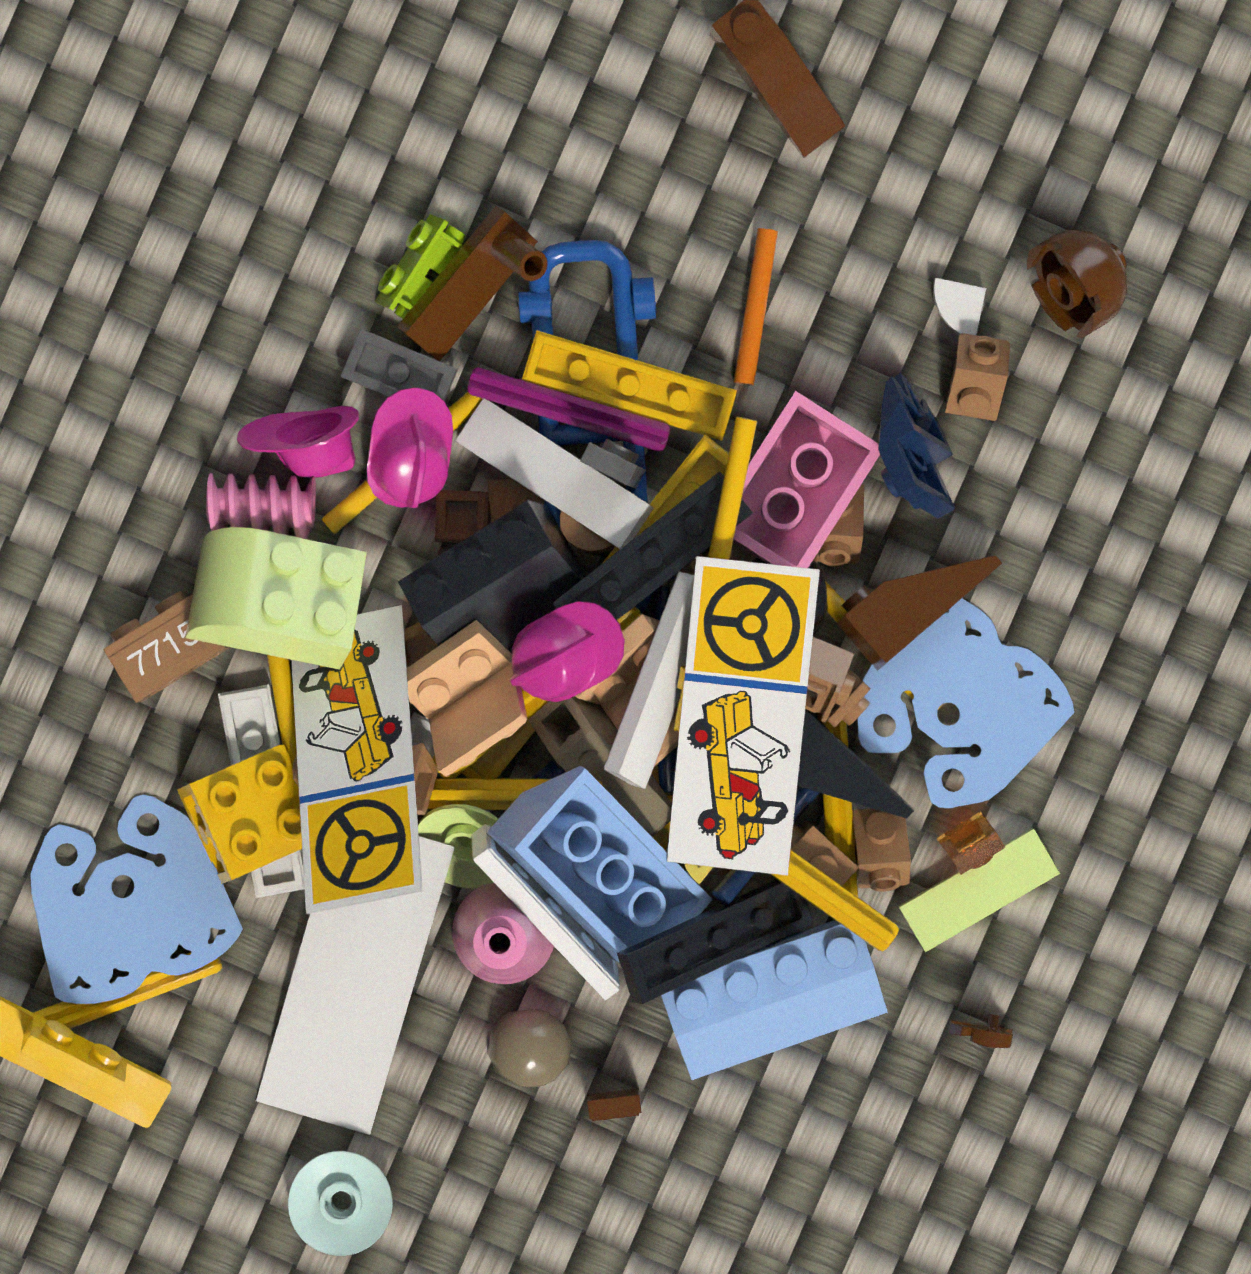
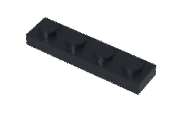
[553,471,753,621]
[617,879,814,1004]

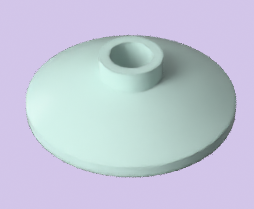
[288,1151,393,1256]

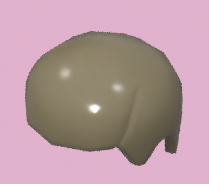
[488,1009,572,1088]

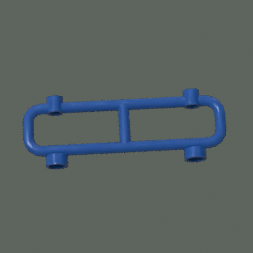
[519,240,674,613]

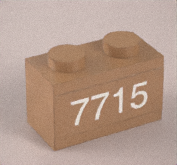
[103,591,231,703]

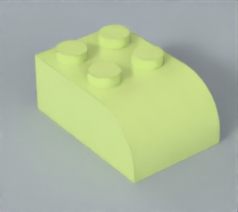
[185,527,367,670]

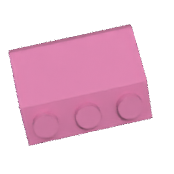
[733,391,880,568]

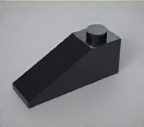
[797,709,914,819]

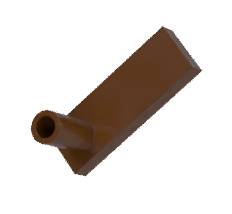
[397,206,548,361]

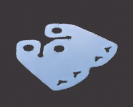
[857,599,1074,809]
[31,794,243,1004]

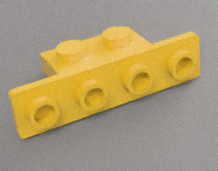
[0,996,172,1128]

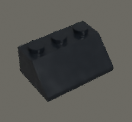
[398,500,586,650]

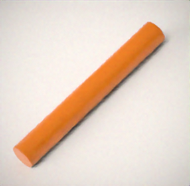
[734,228,778,386]

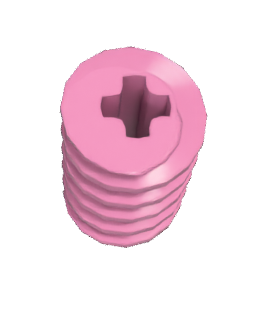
[206,473,316,539]

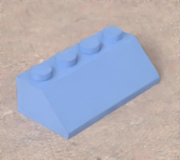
[487,766,713,962]
[661,920,888,1080]

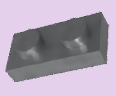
[341,329,458,401]
[580,439,645,488]

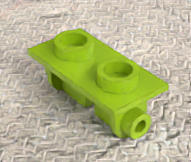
[375,214,467,319]

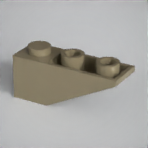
[528,696,672,837]

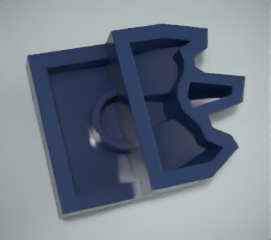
[878,372,955,519]

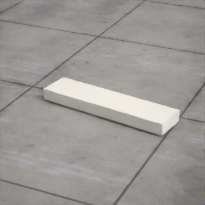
[455,399,654,549]
[604,572,694,789]
[218,684,305,898]
[471,824,620,1000]

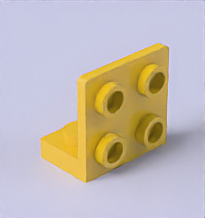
[177,745,302,884]

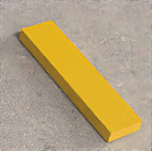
[522,330,737,441]

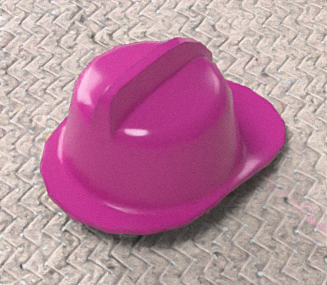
[367,387,453,508]
[237,406,359,478]
[510,601,625,702]

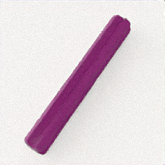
[467,367,670,451]

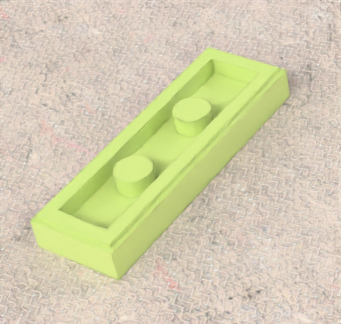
[898,828,1060,952]

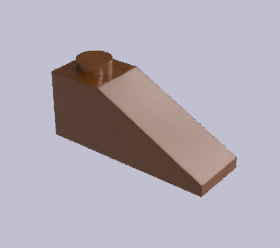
[709,0,846,158]
[837,555,1002,671]

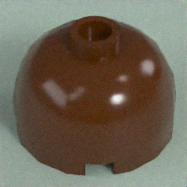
[1026,230,1127,338]

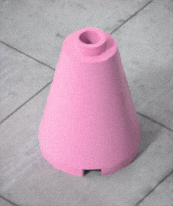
[452,883,554,984]

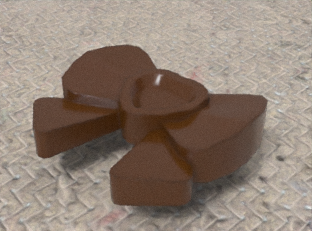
[948,1013,1013,1048]

